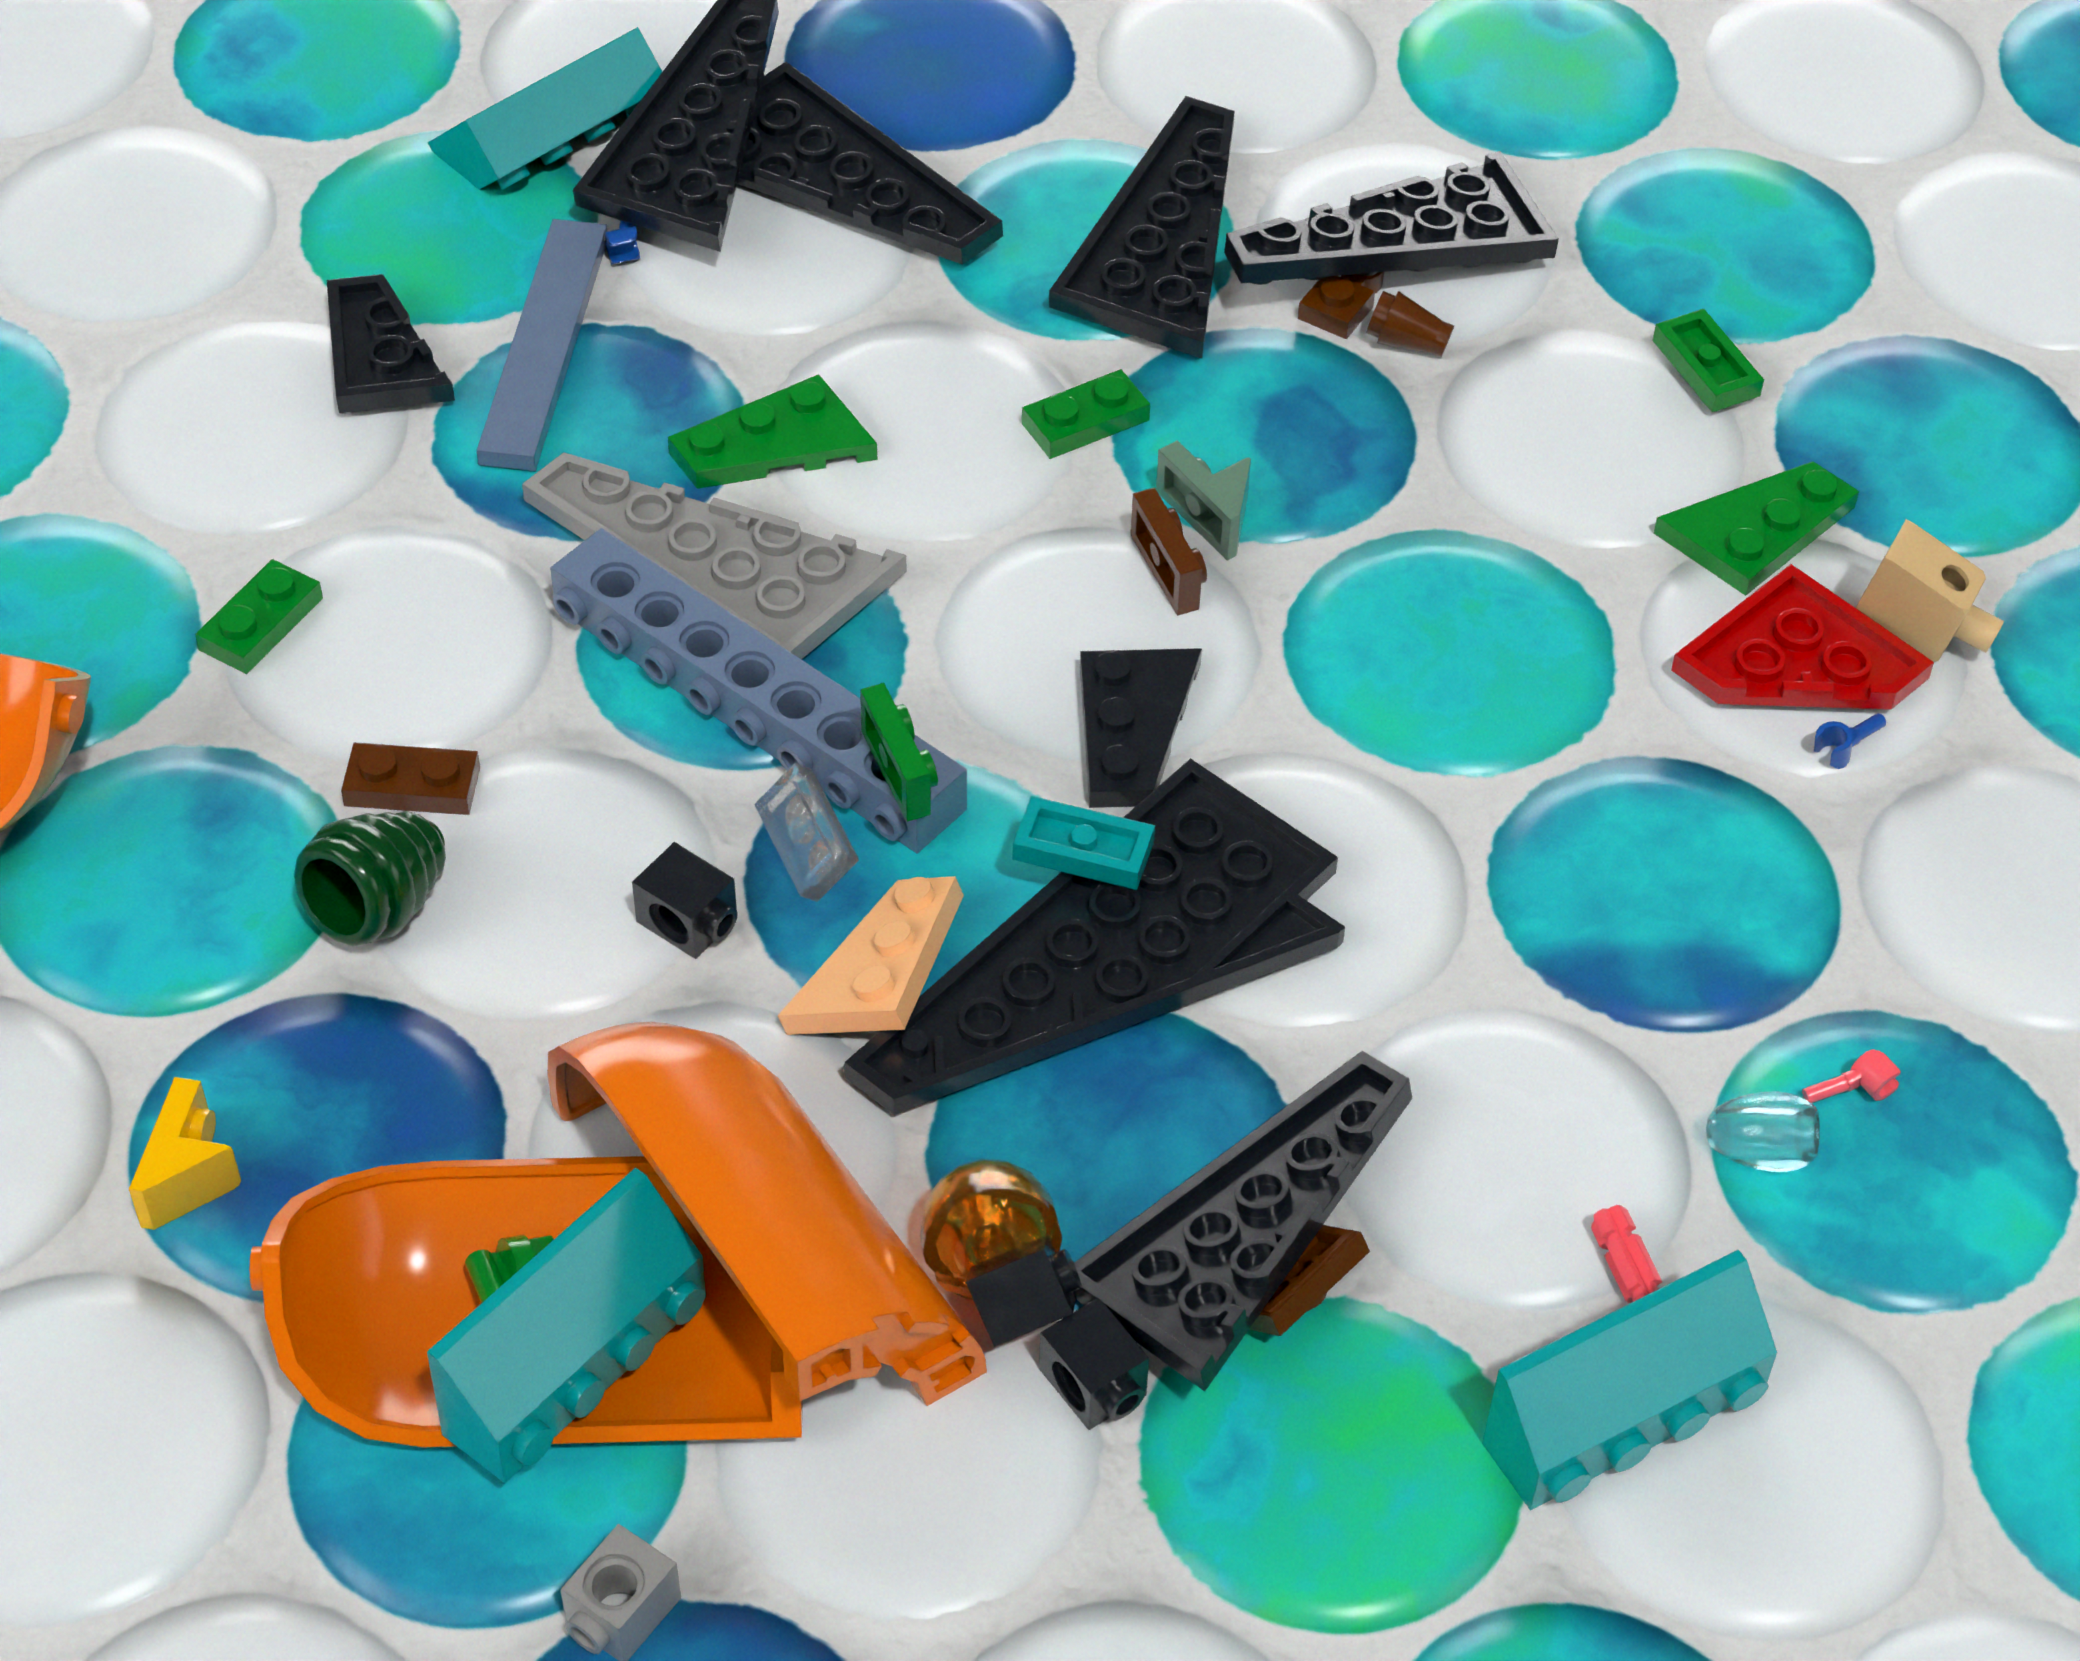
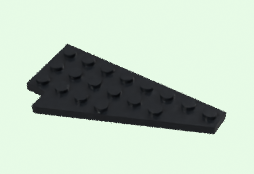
[845,758,1345,1115]

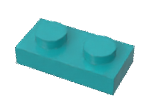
[1012,796,1155,890]

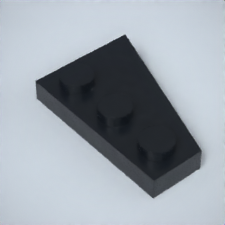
[326,274,455,413]
[1080,648,1202,808]

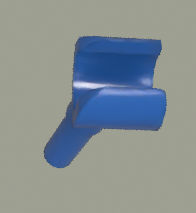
[604,220,640,264]
[1814,713,1886,769]

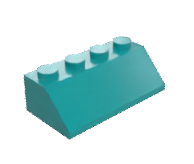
[427,27,663,190]
[427,1167,706,1483]
[1482,1250,1777,1511]

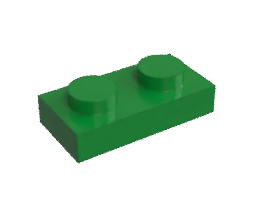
[1652,308,1764,412]
[1022,369,1150,459]
[195,559,323,674]
[860,683,938,822]

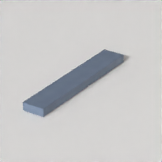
[476,219,608,471]

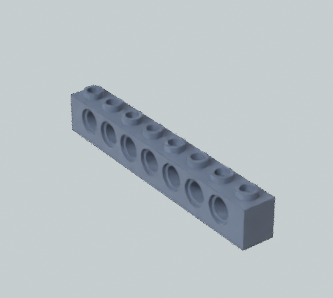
[550,528,967,854]

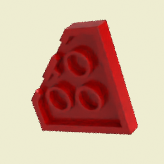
[1671,564,1934,710]

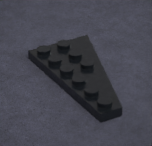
[573,0,779,252]
[737,62,1003,265]
[1049,96,1235,359]
[1224,151,1559,285]
[1073,1051,1412,1391]

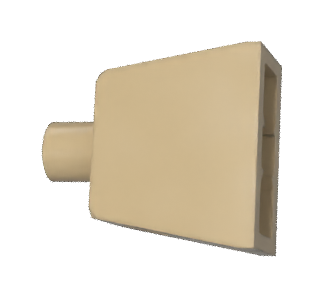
[1856,519,2004,662]

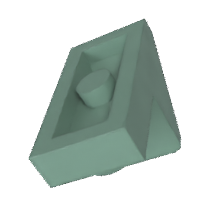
[1156,440,1251,561]

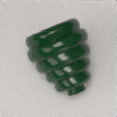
[294,811,446,946]

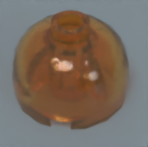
[920,1159,1062,1300]

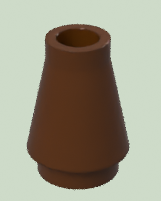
[1366,291,1454,357]

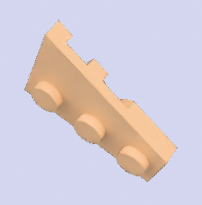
[778,876,964,1035]

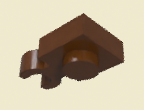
[1298,272,1384,340]

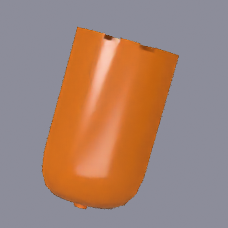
[547,1022,987,1406]
[249,1156,803,1447]

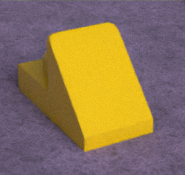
[129,1077,241,1230]

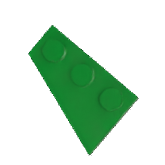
[668,374,878,489]
[1653,461,1859,596]

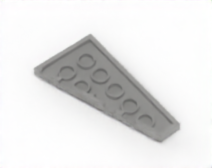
[522,452,907,660]

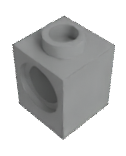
[560,1523,681,1661]

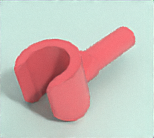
[1802,1049,1901,1104]

